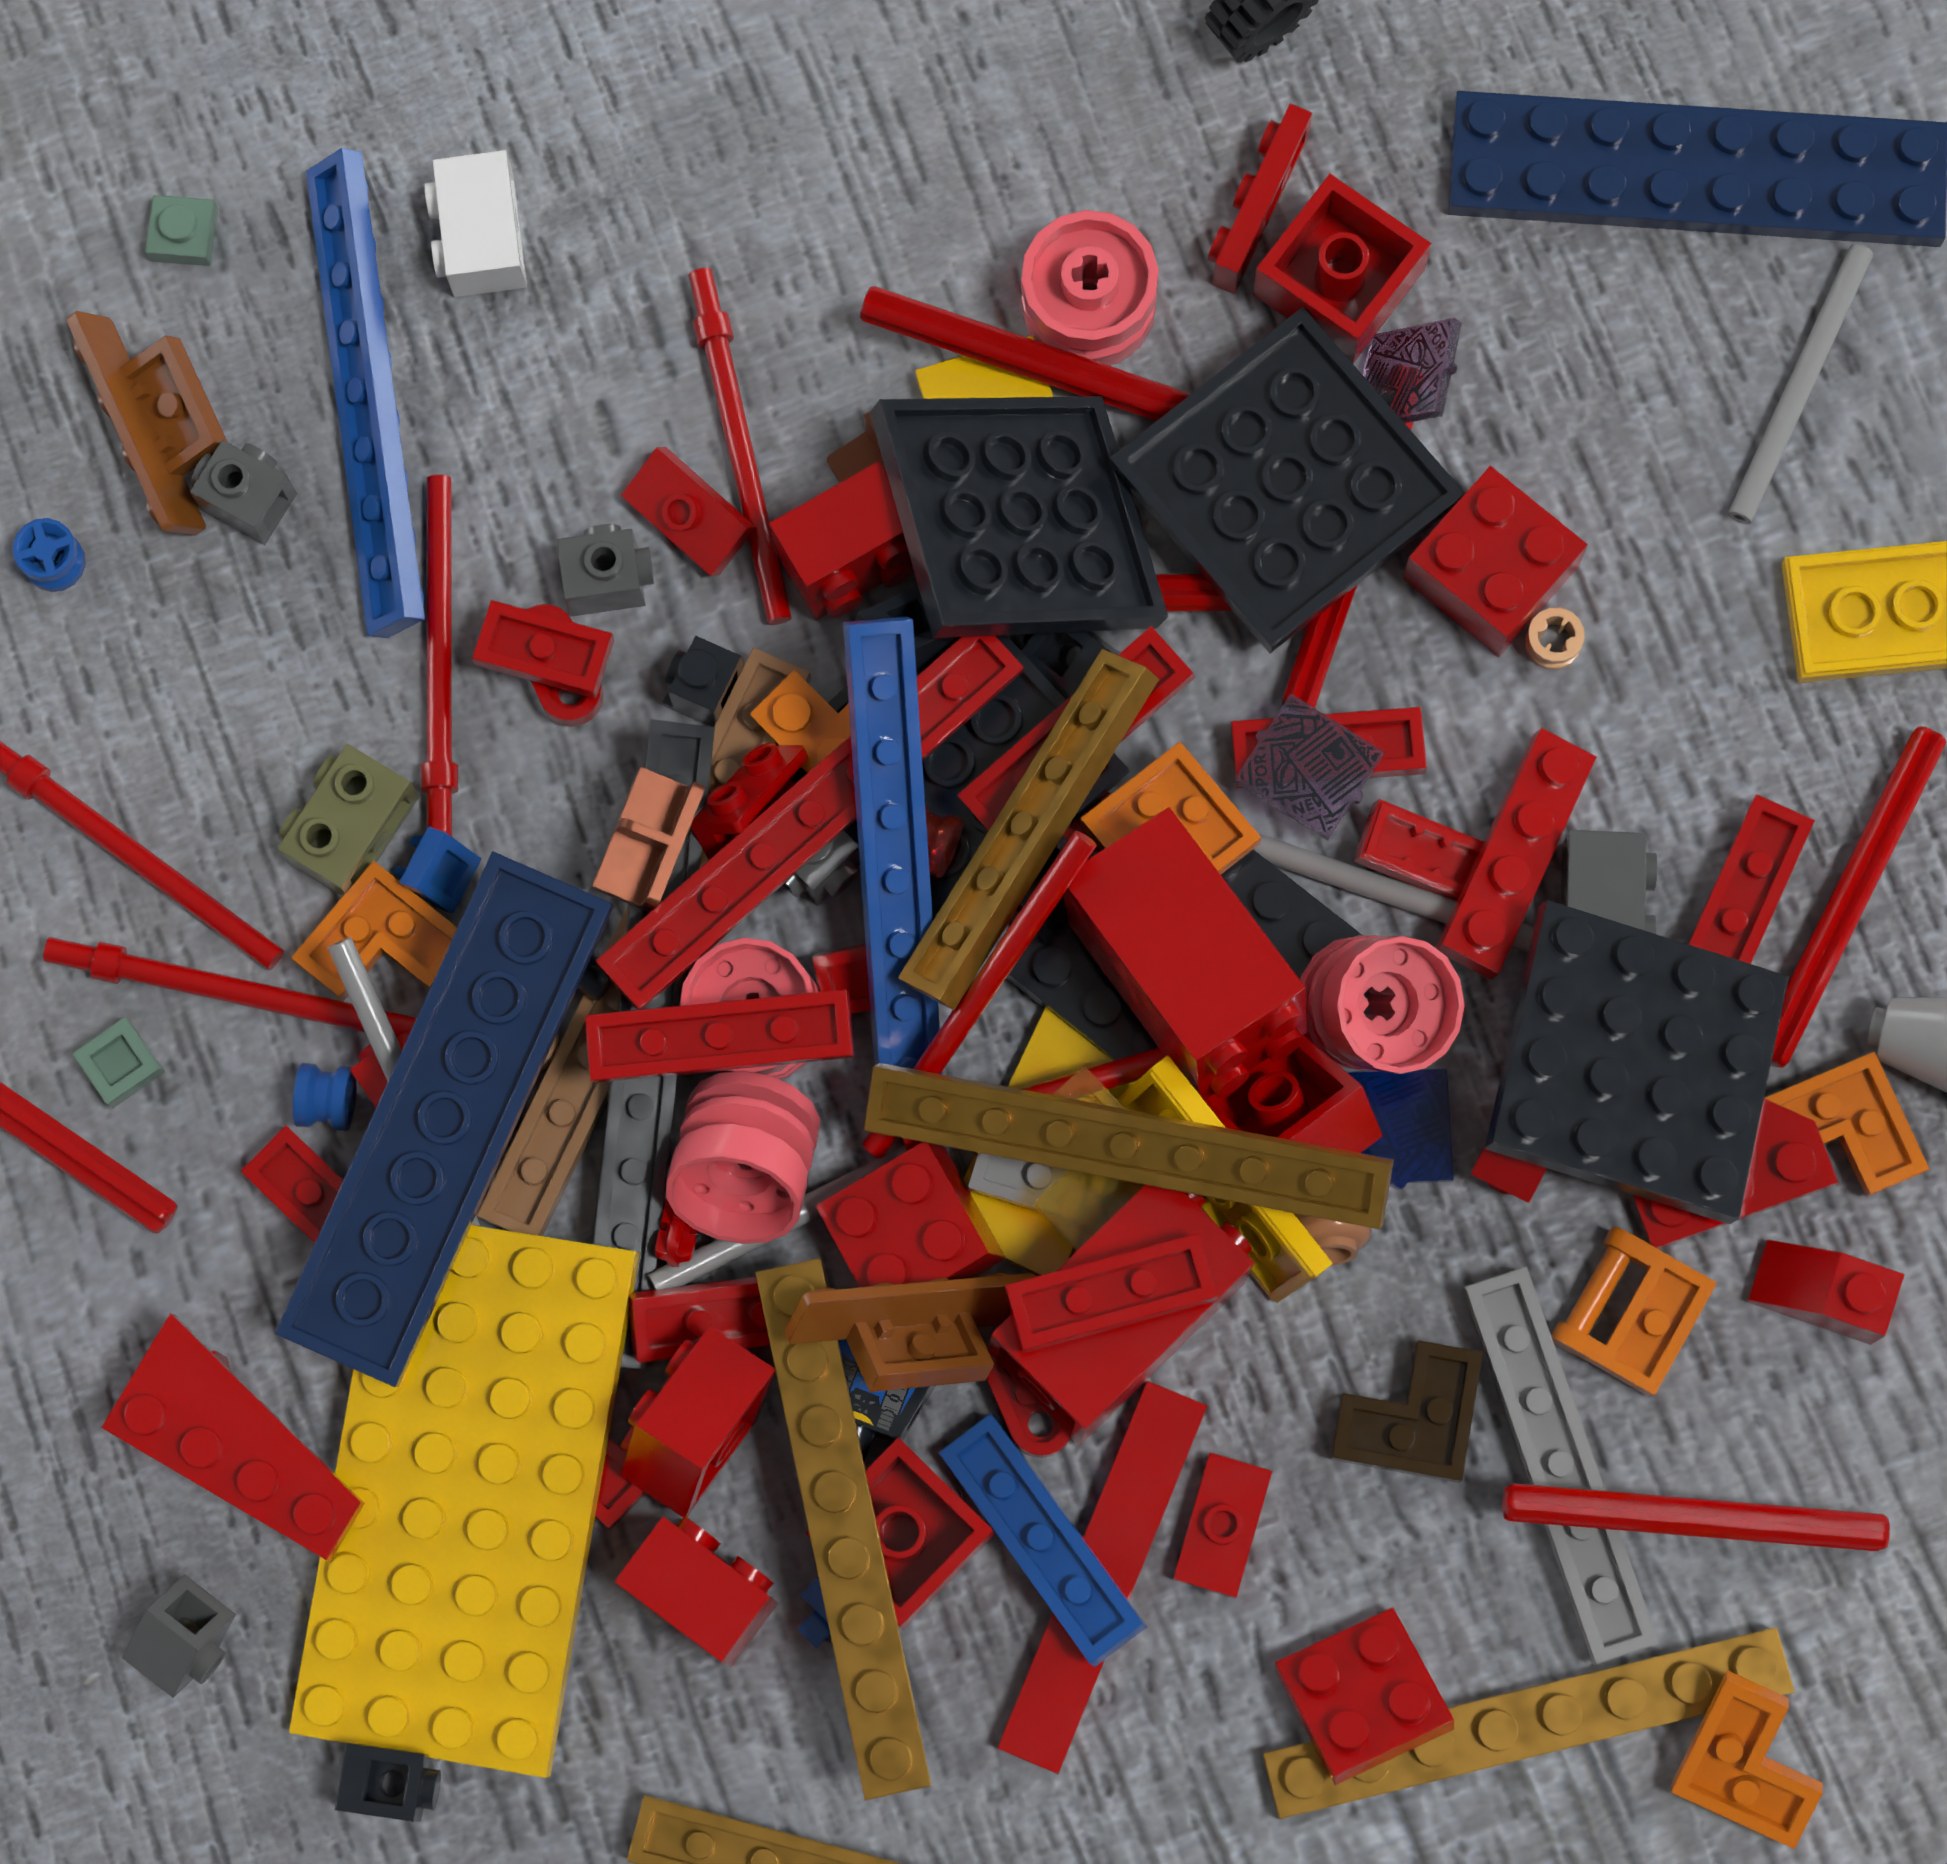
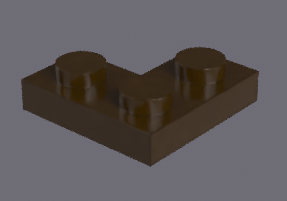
[1331,1340,1483,1483]

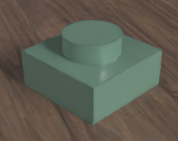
[145,195,218,266]
[72,1017,165,1109]

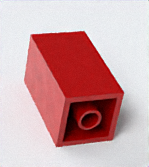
[1063,807,1307,1100]
[988,1185,1255,1446]

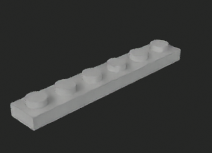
[1463,1267,1659,1665]

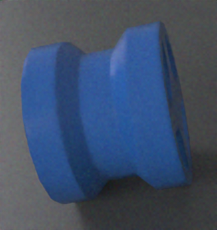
[13,518,86,592]
[293,1063,357,1131]

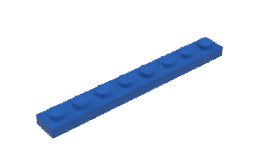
[306,148,425,638]
[843,617,943,1075]

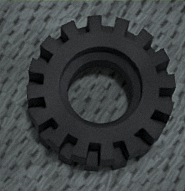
[1205,0,1319,63]

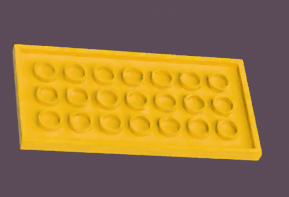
[289,1225,640,1778]

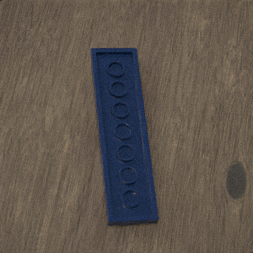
[1448,91,1947,247]
[274,851,614,1387]

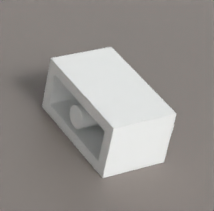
[425,150,527,297]

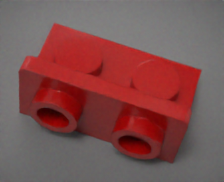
[690,743,809,860]

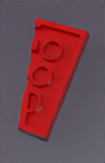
[101,1313,365,1561]

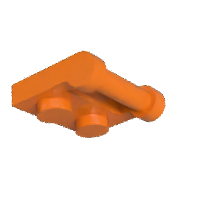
[1551,1226,1717,1398]

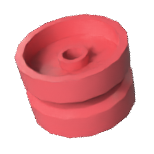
[1021,210,1159,366]

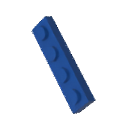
[939,1413,1147,1667]

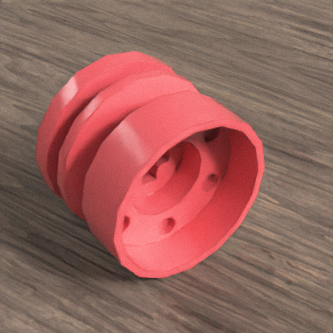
[1300,935,1465,1074]
[680,937,820,1080]
[666,1071,820,1244]

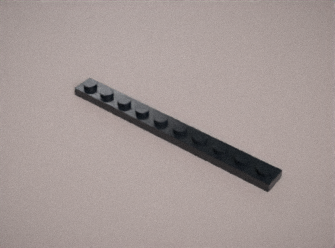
[591,719,715,1369]

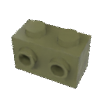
[277,744,420,896]

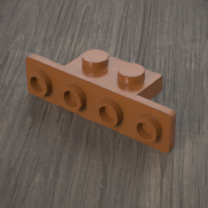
[66,311,228,535]
[784,1273,1035,1392]

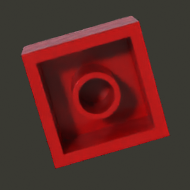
[1253,173,1432,364]
[769,461,915,621]
[1403,465,1588,657]
[1204,1035,1383,1153]
[816,1142,1006,1287]
[620,1326,776,1517]
[805,1437,994,1630]
[614,1515,778,1667]

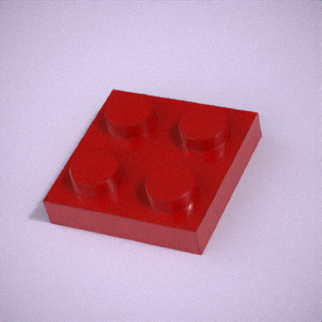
[1275,1607,1455,1785]

